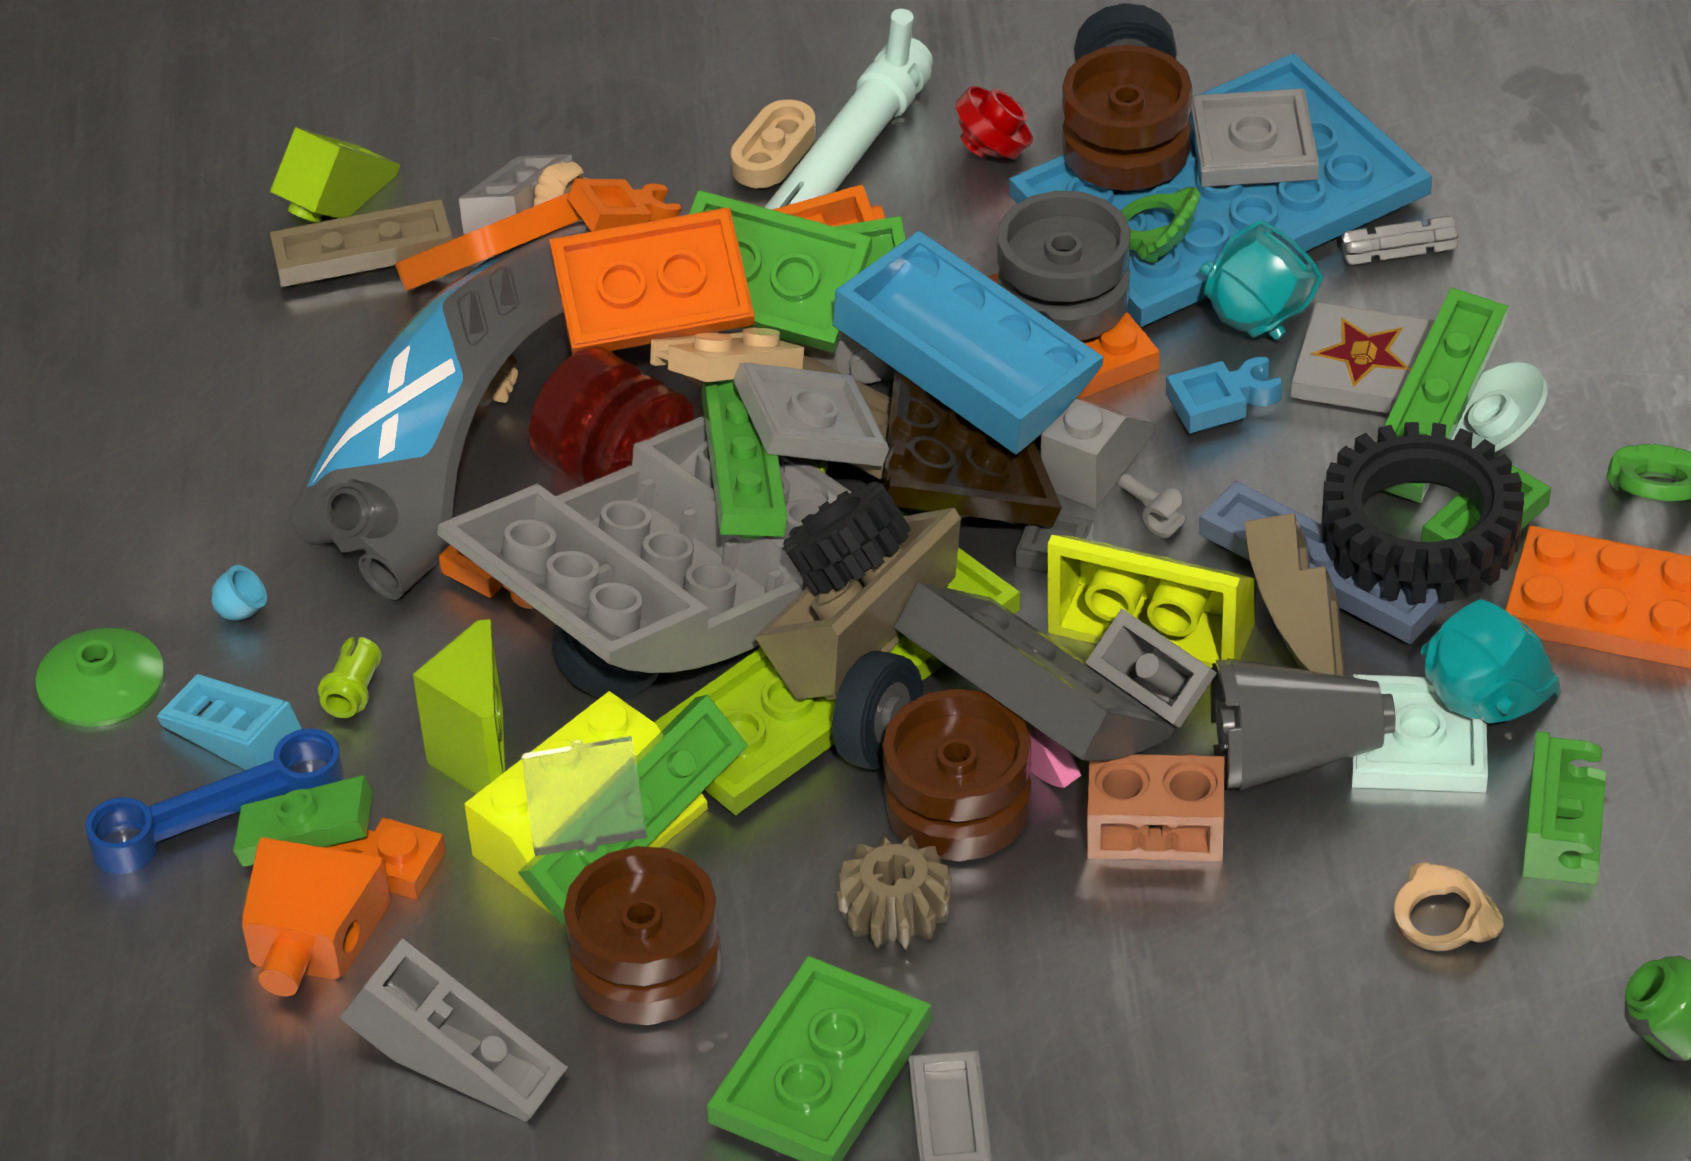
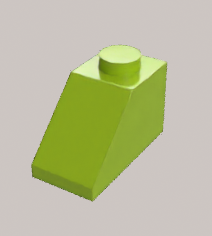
[270,127,401,223]

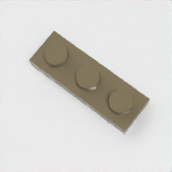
[269,199,453,287]

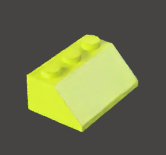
[1048,535,1257,668]
[464,691,708,924]

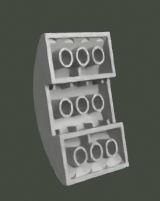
[437,416,851,673]

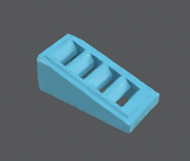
[157,674,302,770]

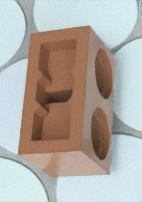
[1087,754,1224,862]

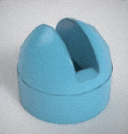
[211,565,267,622]

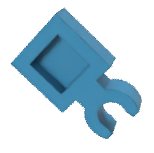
[1166,357,1282,433]

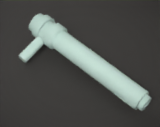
[764,9,933,210]

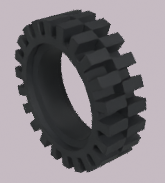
[1321,422,1524,603]

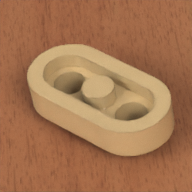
[730,99,816,189]

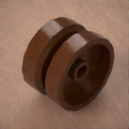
[1062,44,1192,191]
[882,688,1032,861]
[564,846,722,1025]

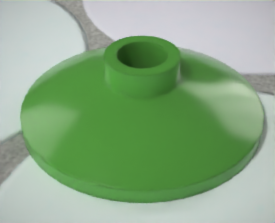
[35,628,165,727]

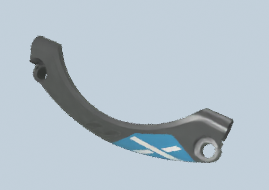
[291,221,591,600]

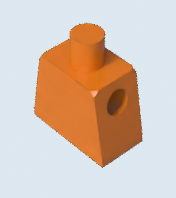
[242,837,391,997]

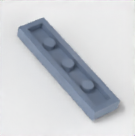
[1199,481,1447,644]

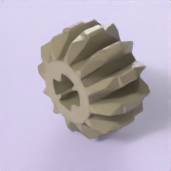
[837,834,952,951]

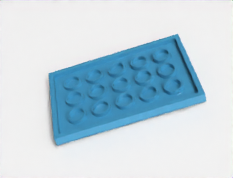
[1009,53,1432,327]

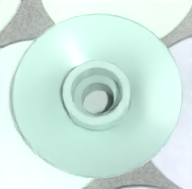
[1451,362,1548,452]

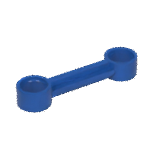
[85,728,344,874]

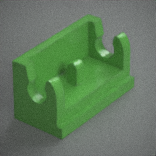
[1522,731,1607,885]

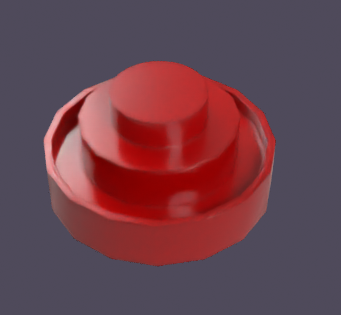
[955,85,1033,159]

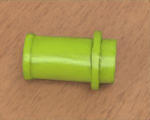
[318,637,382,718]

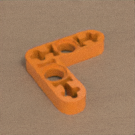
[395,192,582,291]

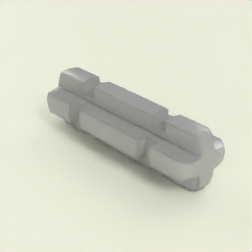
[1341,216,1458,266]

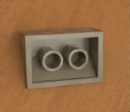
[755,507,961,700]

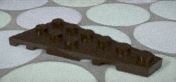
[883,369,1062,527]

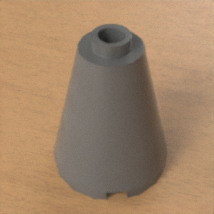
[1210,658,1396,791]

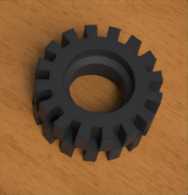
[783,482,911,594]

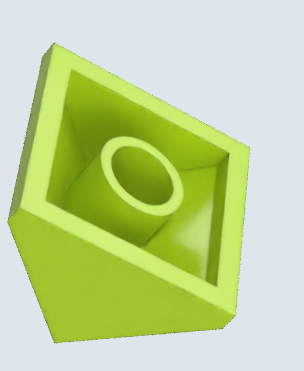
[413,619,506,794]

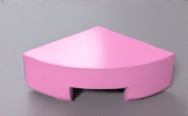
[1025,720,1081,788]

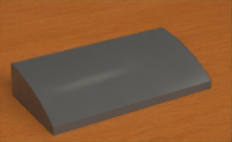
[894,582,1177,761]

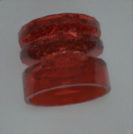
[528,346,694,485]

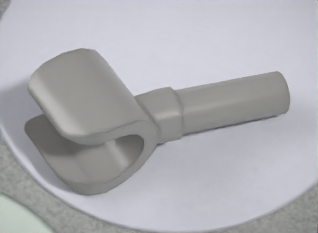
[1119,473,1186,538]

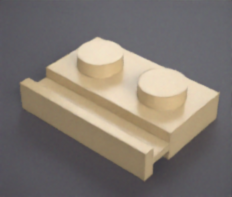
[650,328,804,382]

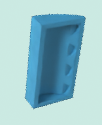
[833,230,1103,455]

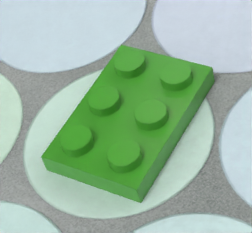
[689,190,872,354]
[707,956,932,1161]

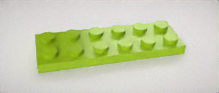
[654,547,1021,815]

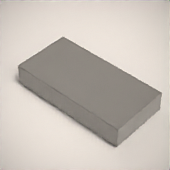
[908,1050,992,1161]

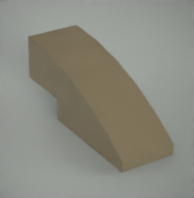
[1244,513,1345,676]

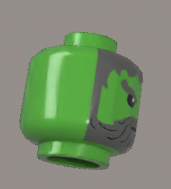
[1624,956,1691,1061]

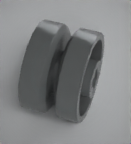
[997,191,1131,341]

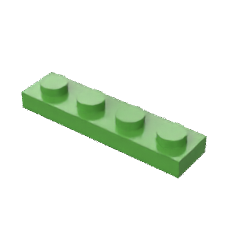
[1376,287,1509,503]
[701,379,787,539]
[518,694,748,924]

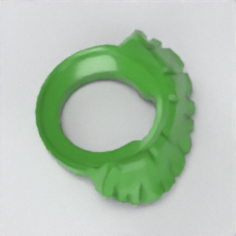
[1121,187,1201,262]
[1606,444,1691,501]

